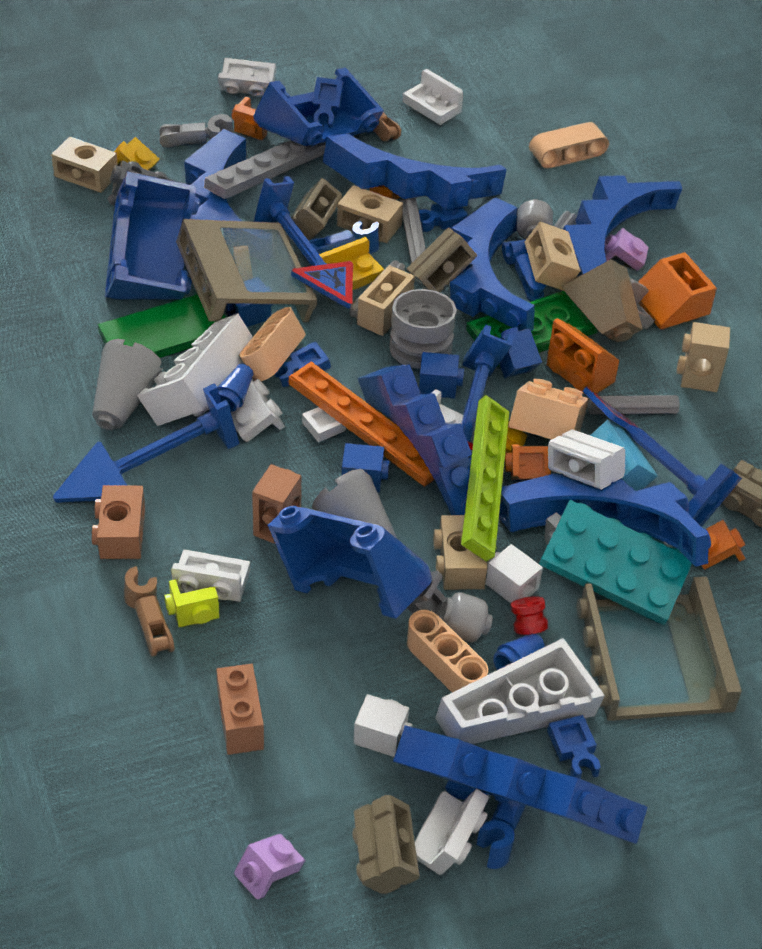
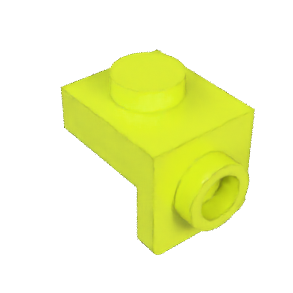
[164,579,219,628]

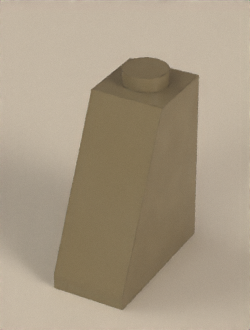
[563,259,643,342]

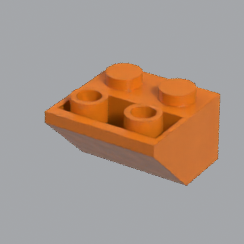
[638,252,717,330]
[546,318,619,396]

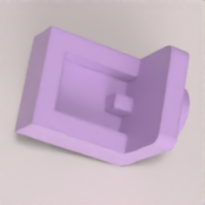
[605,228,649,271]
[234,834,305,899]

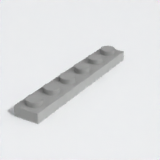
[204,140,326,199]

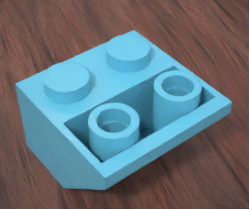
[582,419,658,491]

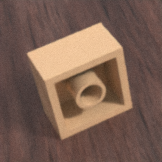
[508,379,589,439]

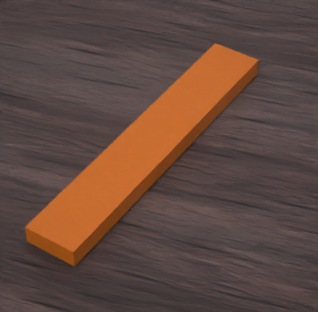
[289,362,434,487]

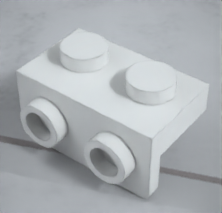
[218,58,276,97]
[403,69,463,125]
[231,379,285,443]
[171,549,250,602]
[415,788,489,875]

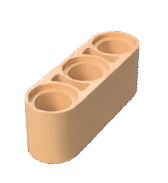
[529,122,609,169]
[239,307,306,381]
[407,610,488,693]

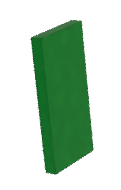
[466,291,598,367]
[98,294,226,358]

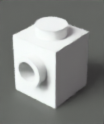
[486,544,543,603]
[354,694,413,757]

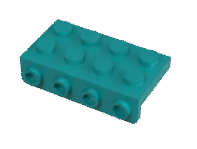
[539,500,692,626]

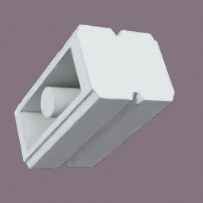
[548,429,625,490]

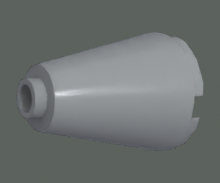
[92,339,163,430]
[312,469,397,538]

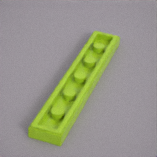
[461,395,509,562]

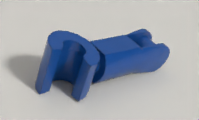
[308,220,380,254]
[502,239,546,301]
[476,800,526,869]

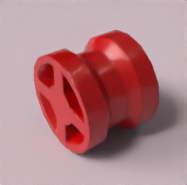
[510,596,549,635]

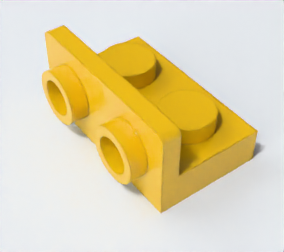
[319,237,384,290]

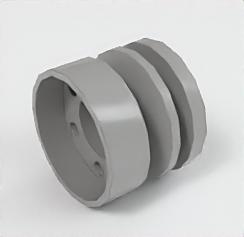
[389,289,457,369]

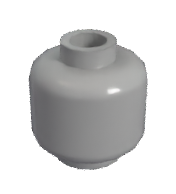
[517,199,553,239]
[438,592,493,643]

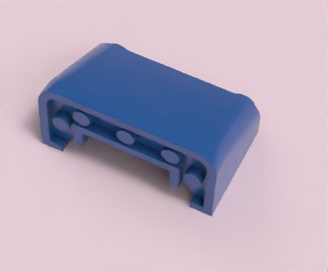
[253,67,384,146]
[105,171,200,300]
[268,506,432,619]

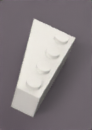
[137,314,253,426]
[435,638,605,744]

